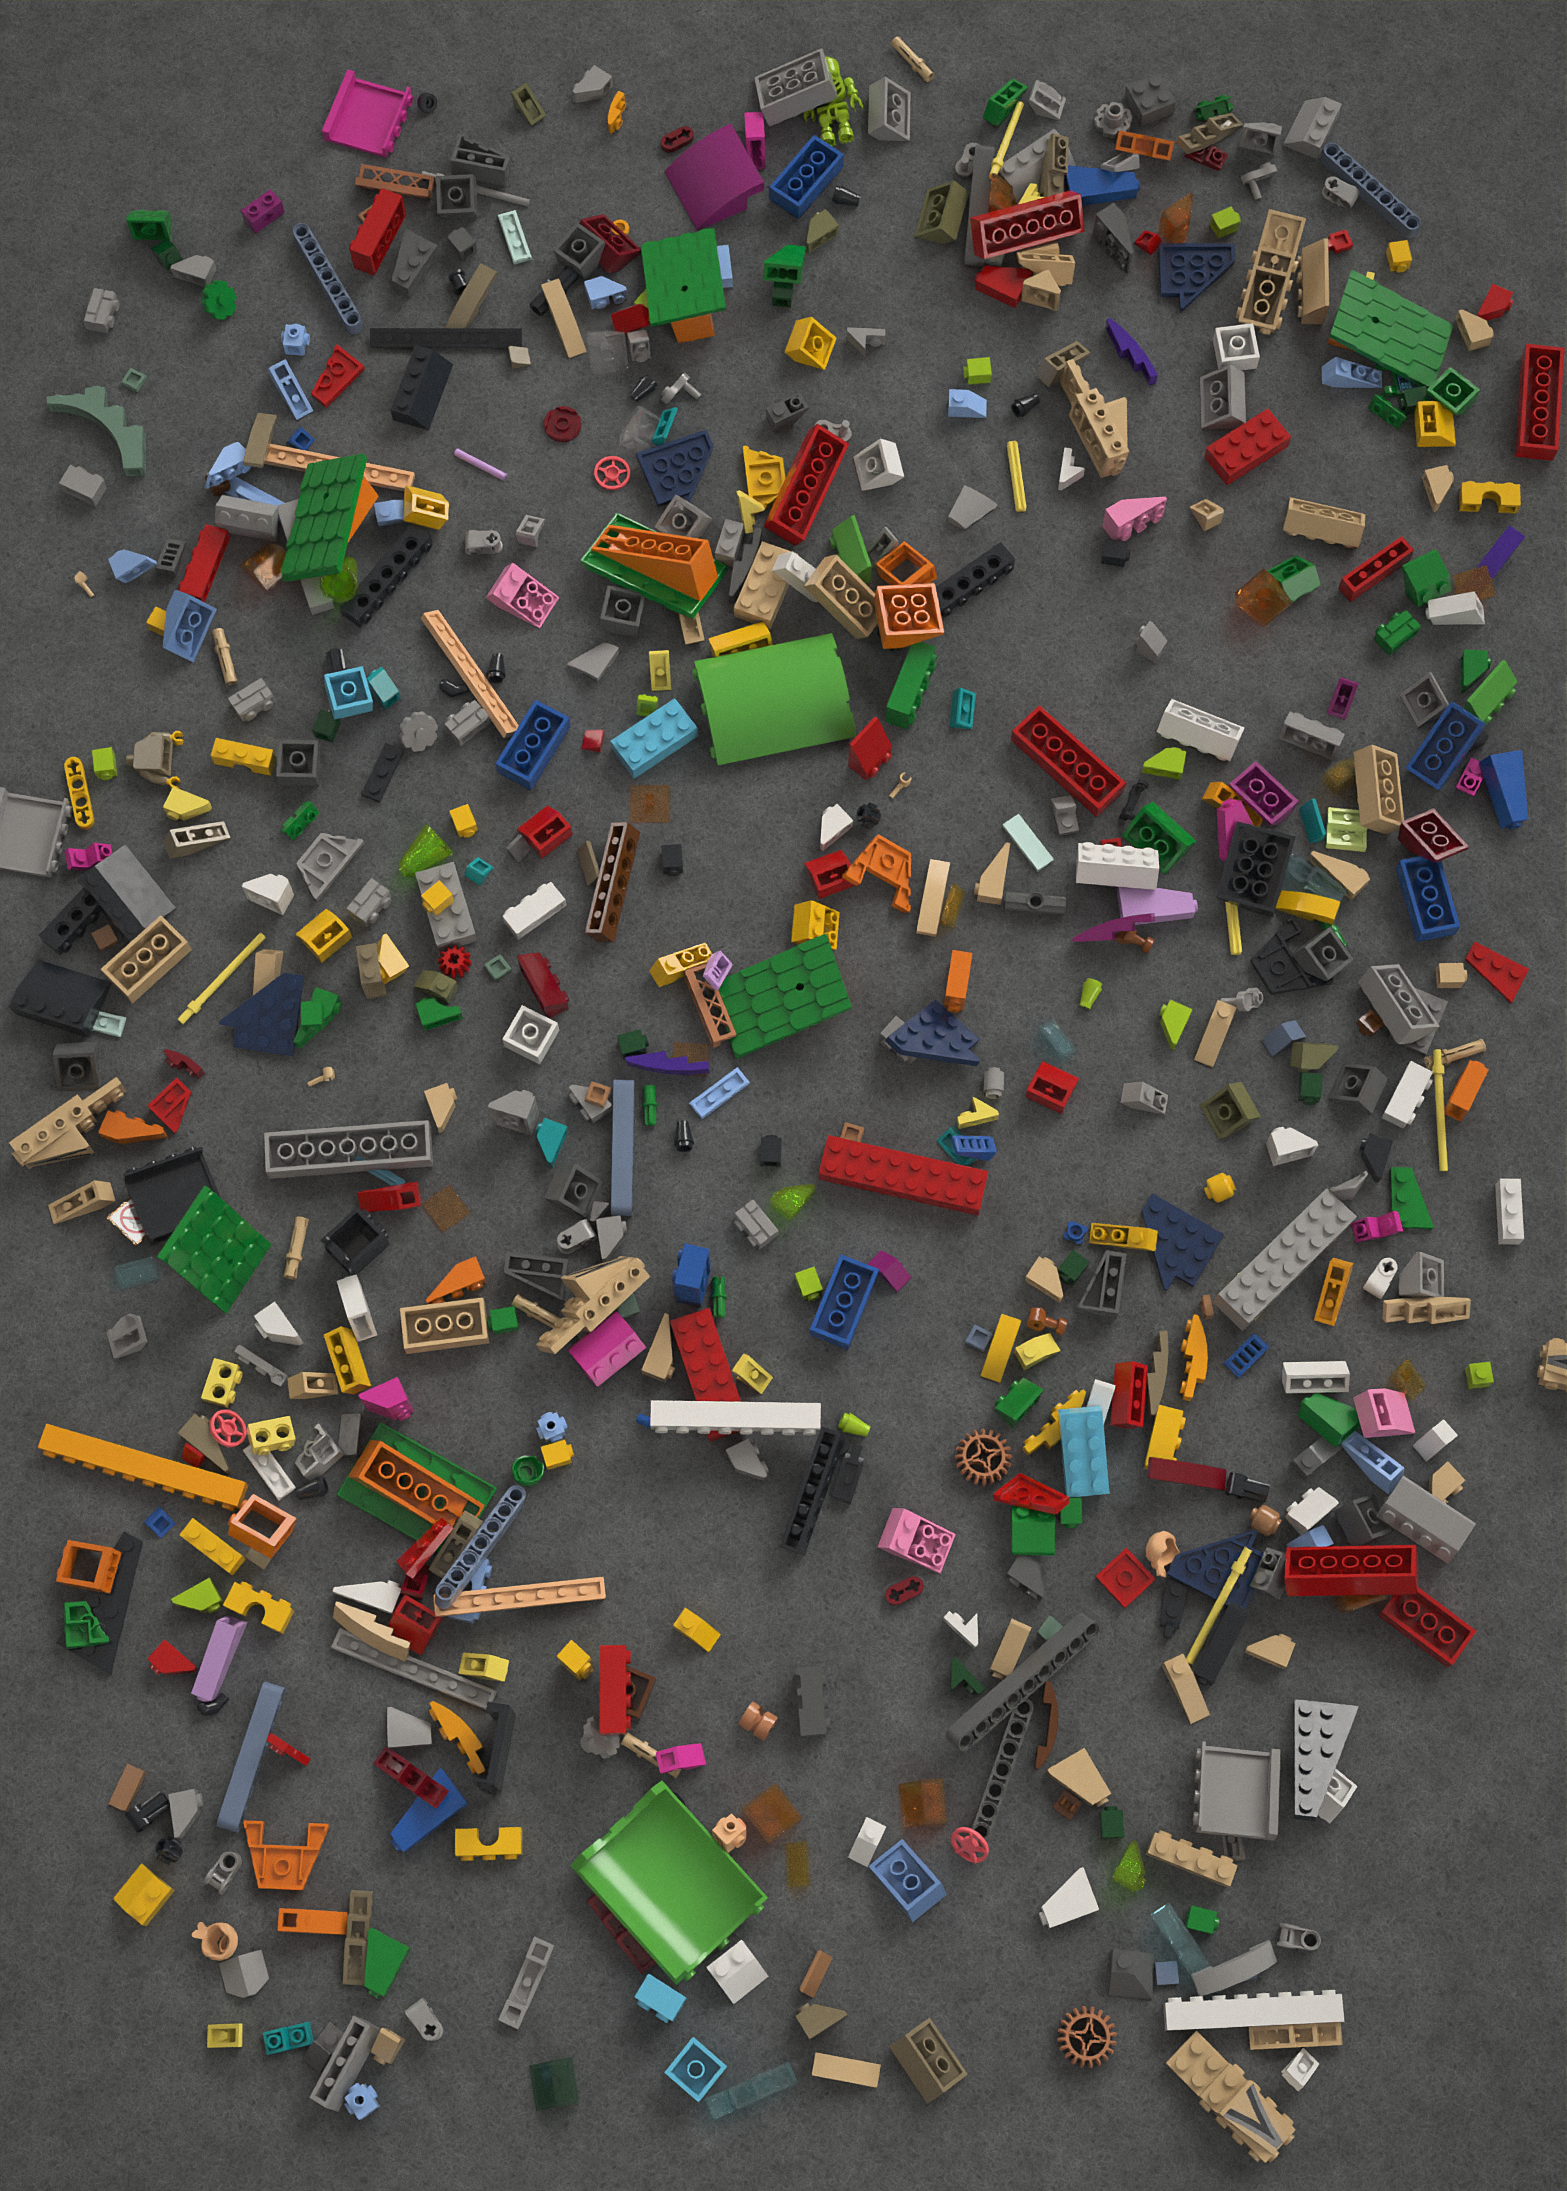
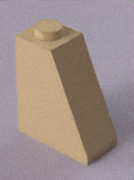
[253,949,283,995]
[989,1619,1032,1681]
[1046,1748,1111,1807]

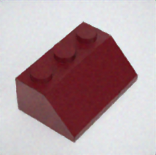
[579,214,642,273]
[517,952,570,1018]

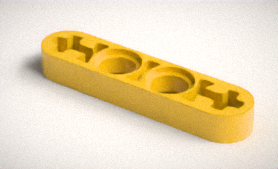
[64,757,94,830]

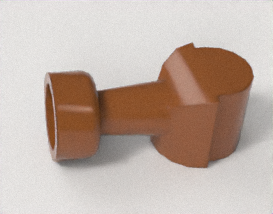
[1116,929,1155,954]
[1027,1307,1067,1335]

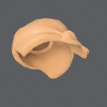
[1145,1531,1180,1578]
[192,1922,238,1961]

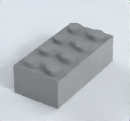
[415,862,477,952]

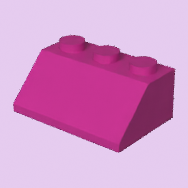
[567,1311,646,1387]
[358,1377,414,1421]

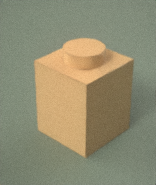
[1436,963,1467,988]

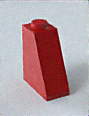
[974,266,1034,308]

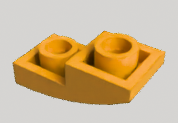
[608,91,626,134]

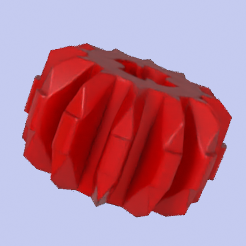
[437,944,472,979]

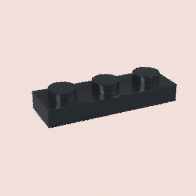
[361,743,404,803]

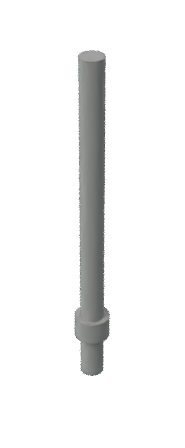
[422,171,530,207]

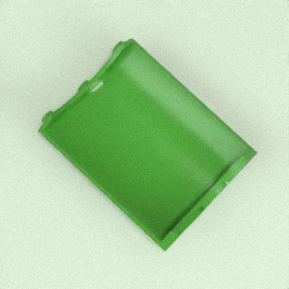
[692,633,856,765]
[570,1780,768,1985]

